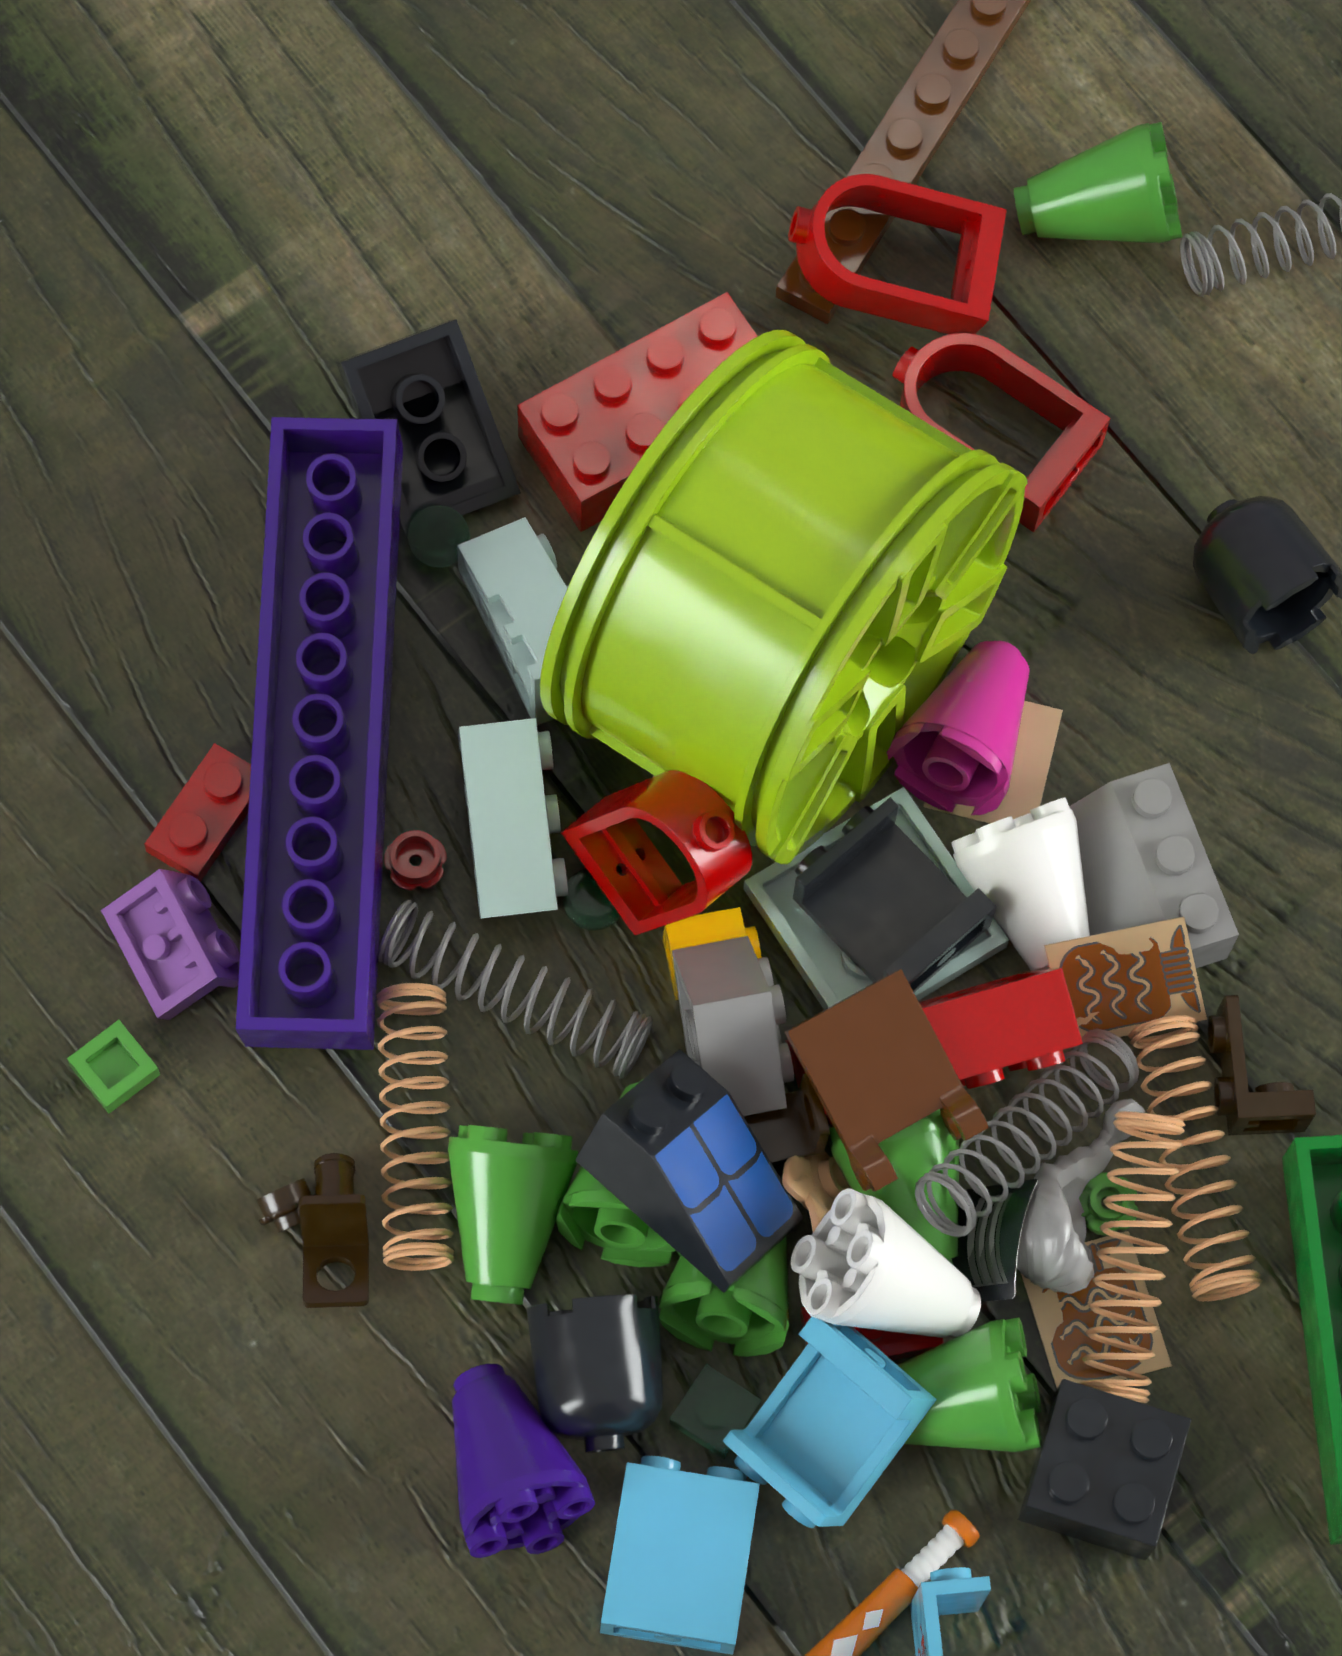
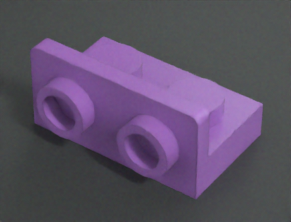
[101,869,240,1020]

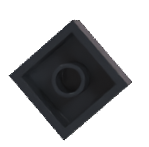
[1018,1379,1192,1561]

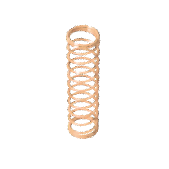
[376,983,454,1271]
[1128,1015,1262,1302]
[1079,1111,1186,1404]

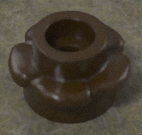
[257,1178,316,1233]

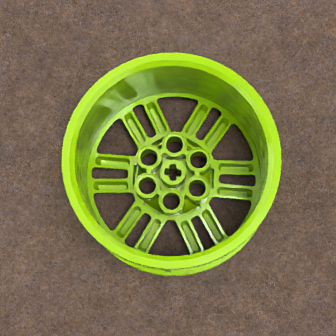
[540,330,1028,864]

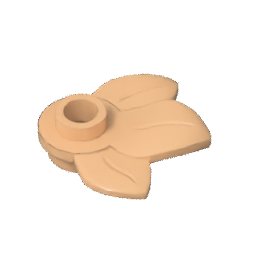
[782,1151,849,1232]

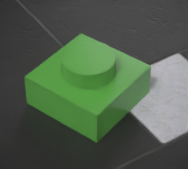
[67,1020,160,1114]

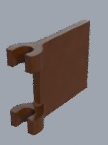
[785,969,989,1192]

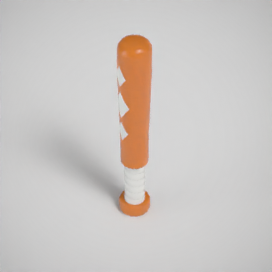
[804,1509,980,1656]

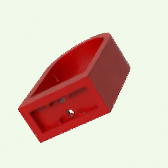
[788,174,1007,335]
[892,333,1110,532]
[561,770,752,935]

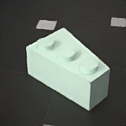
[457,517,569,726]
[458,718,568,919]

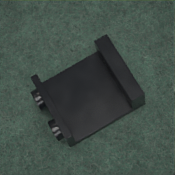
[792,797,996,993]

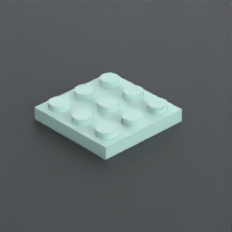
[743,787,1009,1010]

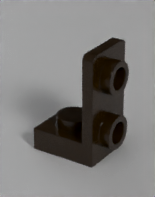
[1208,995,1316,1136]

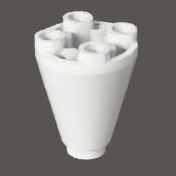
[951,797,1090,971]
[791,1188,981,1338]

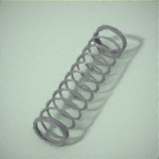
[1180,193,1342,297]
[377,900,653,1079]
[915,1029,1139,1237]

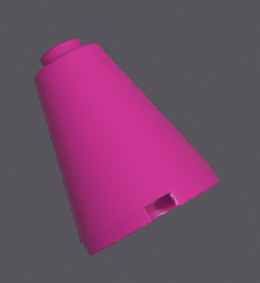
[887,641,1030,815]

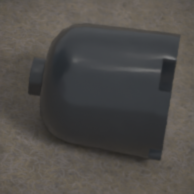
[1193,496,1342,654]
[527,1294,663,1453]

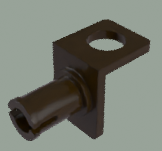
[744,1073,830,1167]
[299,1153,369,1308]

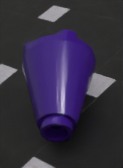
[452,1364,595,1558]

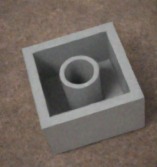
[672,936,794,1116]

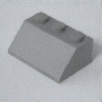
[1069,763,1239,968]

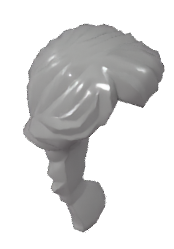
[1016,1099,1145,1294]

